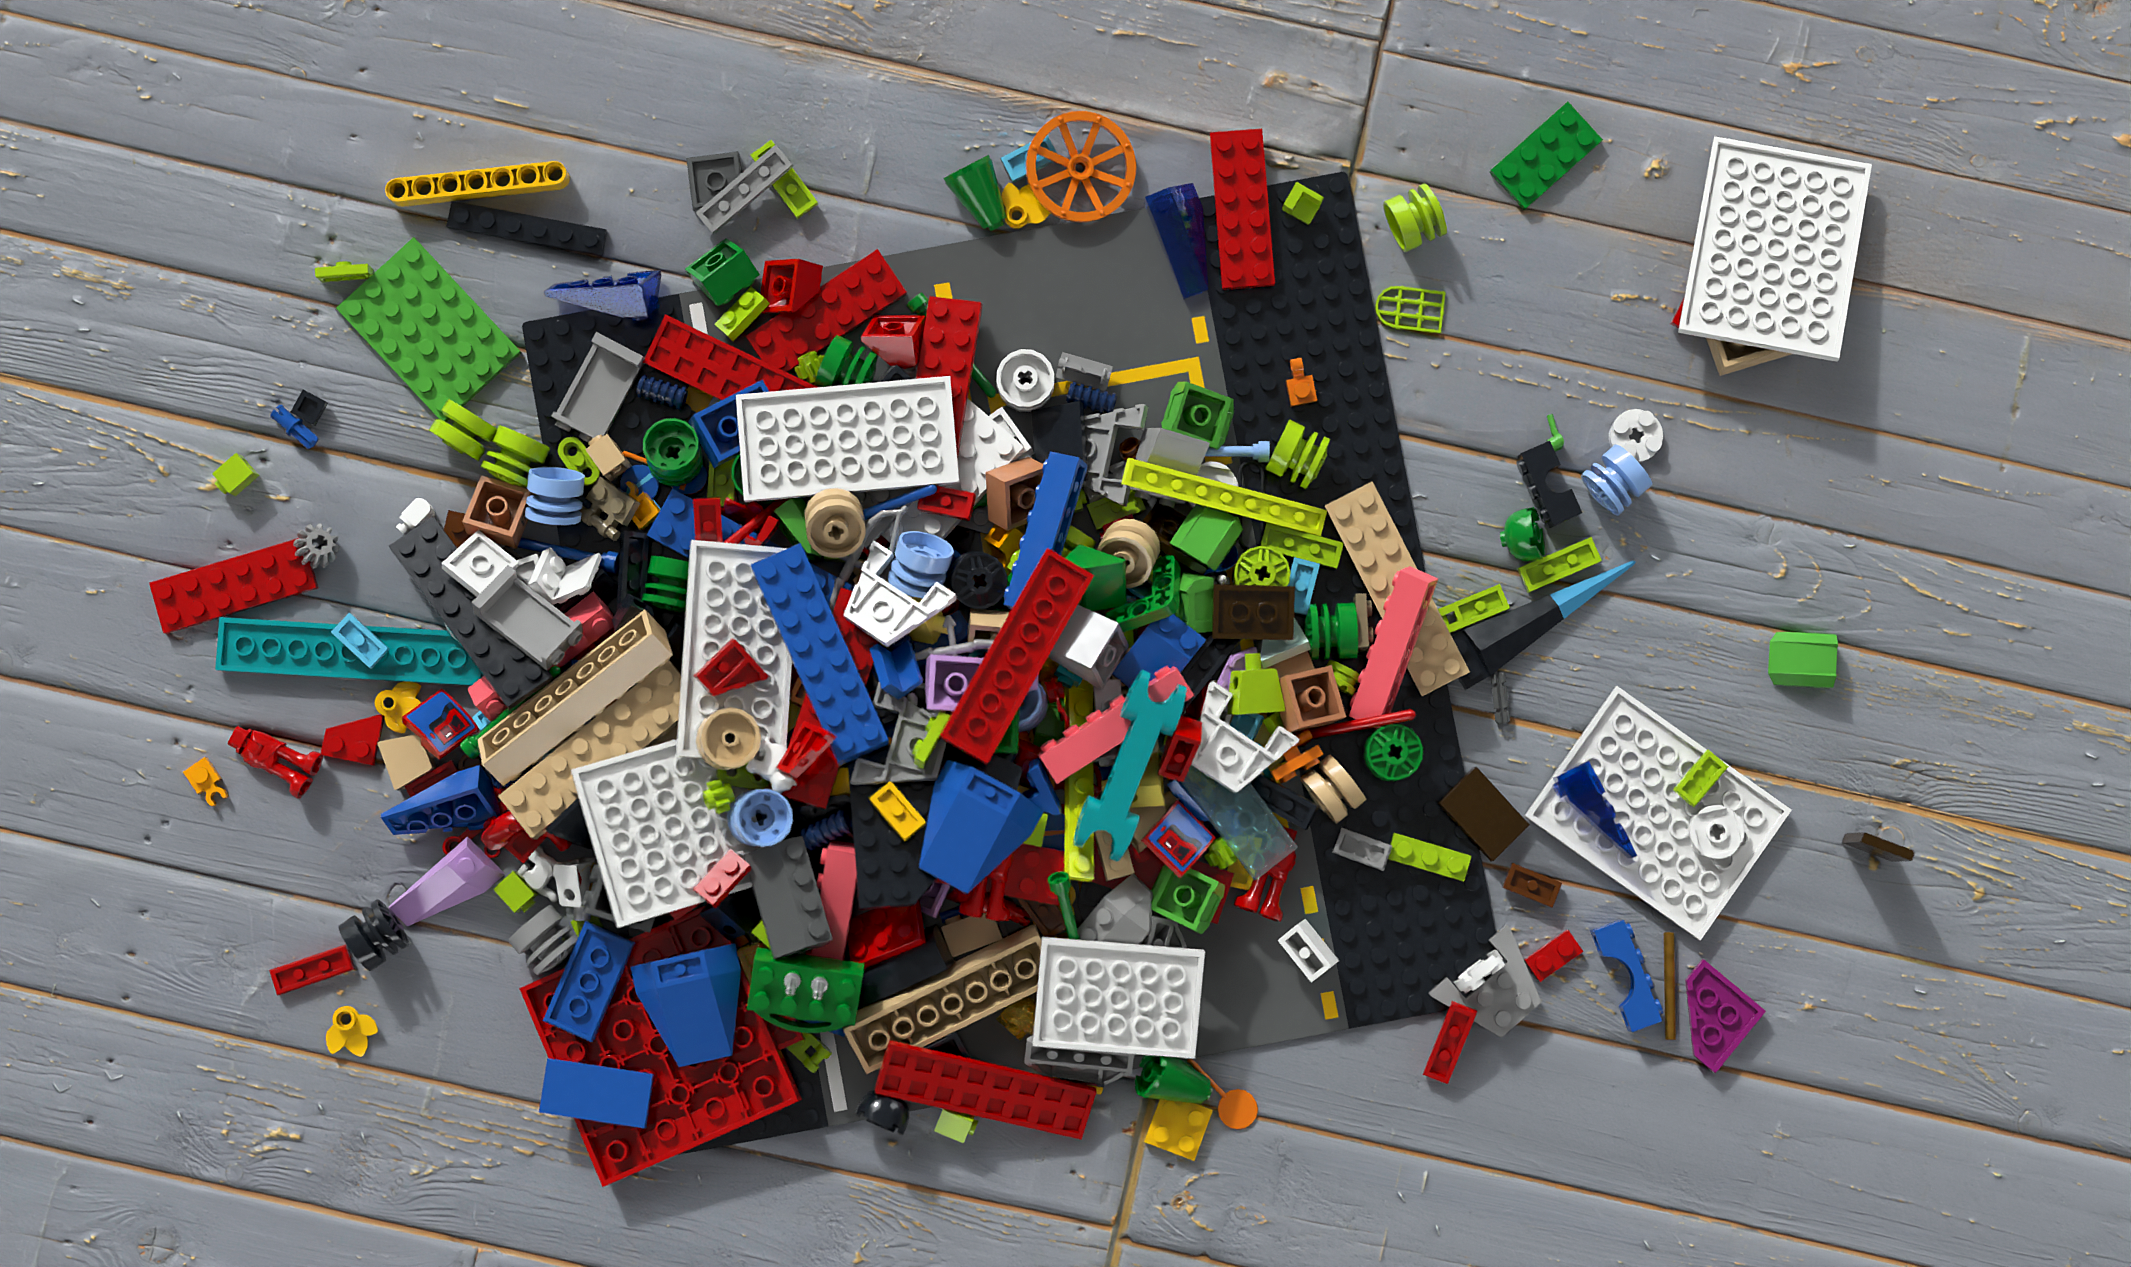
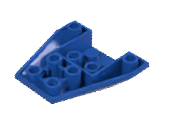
[919,760,1044,894]
[631,943,741,1067]

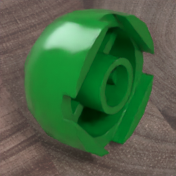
[1500,507,1545,561]

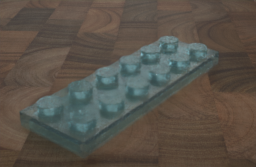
[1157,718,1298,880]

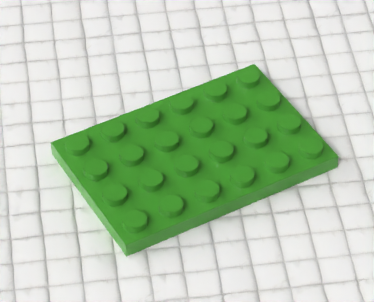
[336,237,522,422]

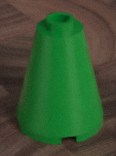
[943,155,1006,231]
[1135,1055,1212,1104]

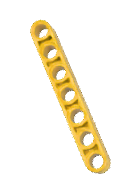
[385,161,570,207]

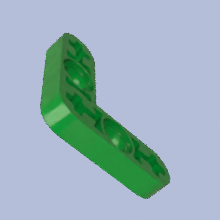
[1105,555,1181,632]

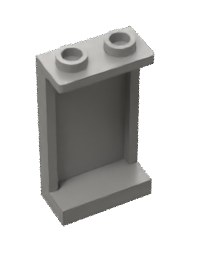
[552,332,645,443]
[472,565,583,670]

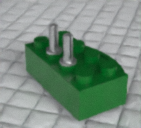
[747,947,864,1033]

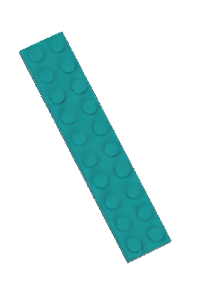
[215,617,483,686]

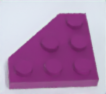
[1685,959,1766,1073]

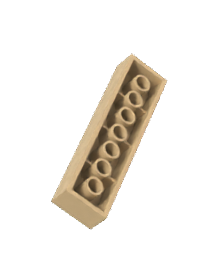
[1325,481,1470,696]
[478,610,673,786]
[498,660,681,839]
[843,923,1042,1074]

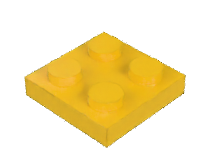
[1144,1099,1213,1161]

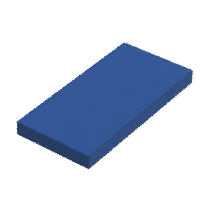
[543,921,636,1042]
[539,1058,655,1128]

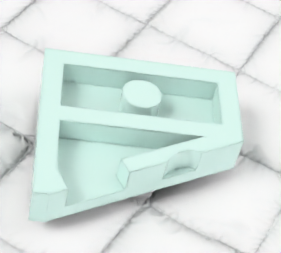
[1261,618,1311,669]

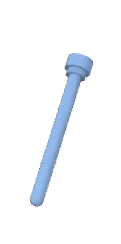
[1205,441,1270,462]

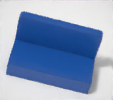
[870,641,923,700]

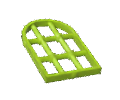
[1375,286,1446,334]

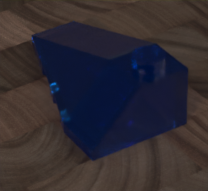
[1144,183,1208,299]
[544,270,661,320]
[1552,760,1637,858]

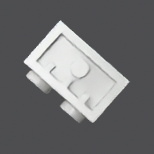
[528,548,602,605]

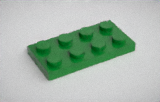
[1489,102,1603,211]

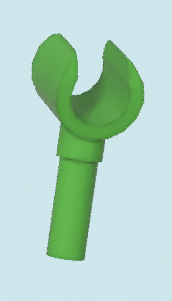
[1546,414,1564,452]

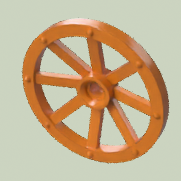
[1026,111,1136,223]

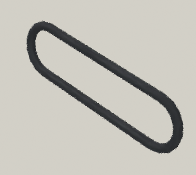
[1238,460,1265,551]

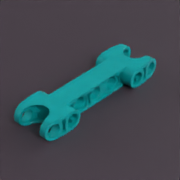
[1073,670,1187,862]

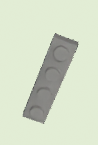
[696,145,794,234]

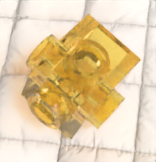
[996,996,1036,1041]

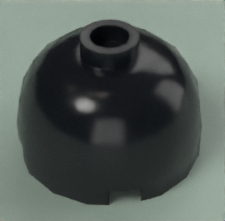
[854,1090,910,1135]

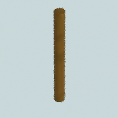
[1663,932,1676,1040]

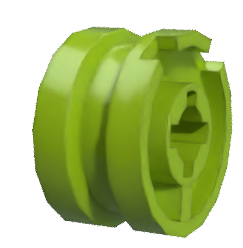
[1326,660,1360,696]

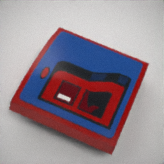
[402,689,479,760]
[1141,800,1216,878]

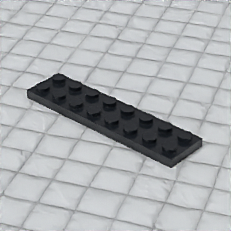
[389,517,554,710]

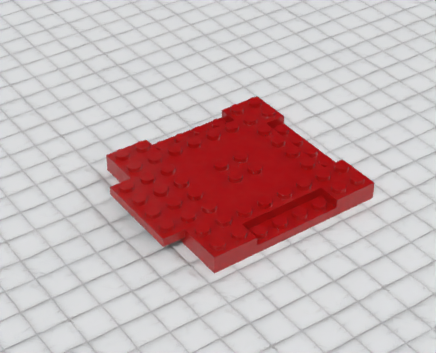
[519,906,805,1187]

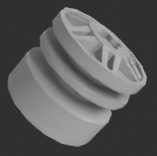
[508,905,578,976]

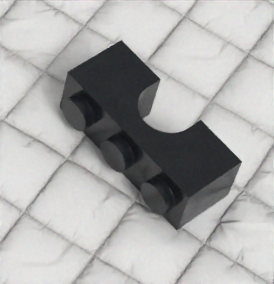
[1516,441,1583,528]
[612,594,685,661]

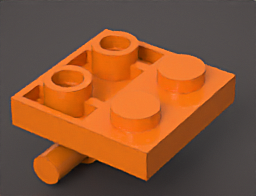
[1270,729,1323,784]

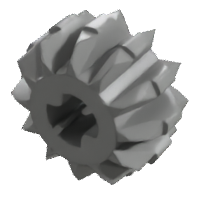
[293,523,340,569]

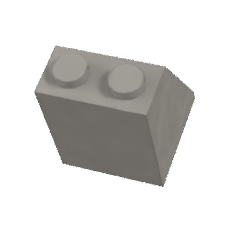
[1131,428,1210,508]
[1048,605,1129,690]

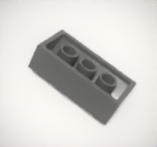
[744,836,833,959]

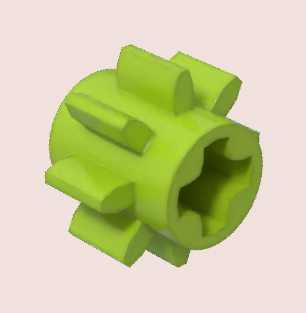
[794,351,824,383]
[702,779,735,814]
[1204,836,1239,870]

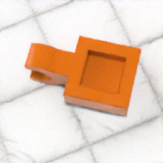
[1286,358,1317,407]

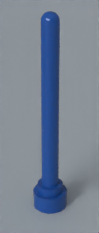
[863,484,937,520]
[518,537,619,574]

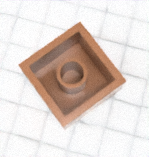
[985,457,1043,531]
[462,475,533,549]
[1279,665,1346,733]

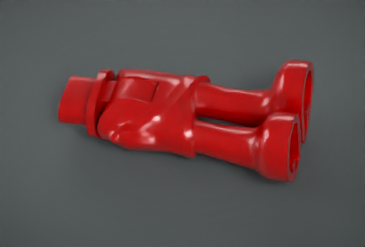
[228,726,323,799]
[1233,825,1297,922]
[959,853,1013,921]

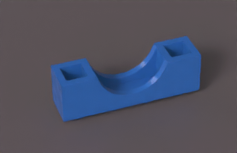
[1590,920,1663,1032]

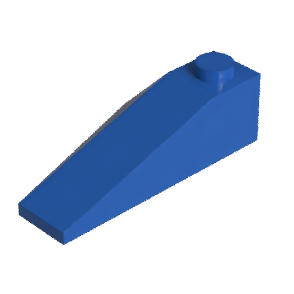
[381,765,501,835]

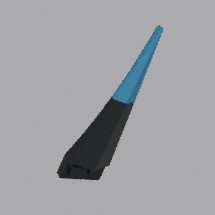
[1452,561,1636,690]

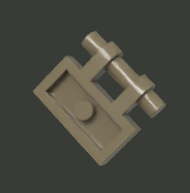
[579,476,641,541]
[1353,593,1373,653]

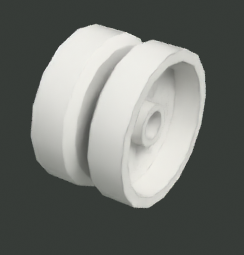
[996,349,1054,412]

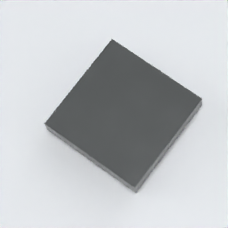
[686,151,742,211]

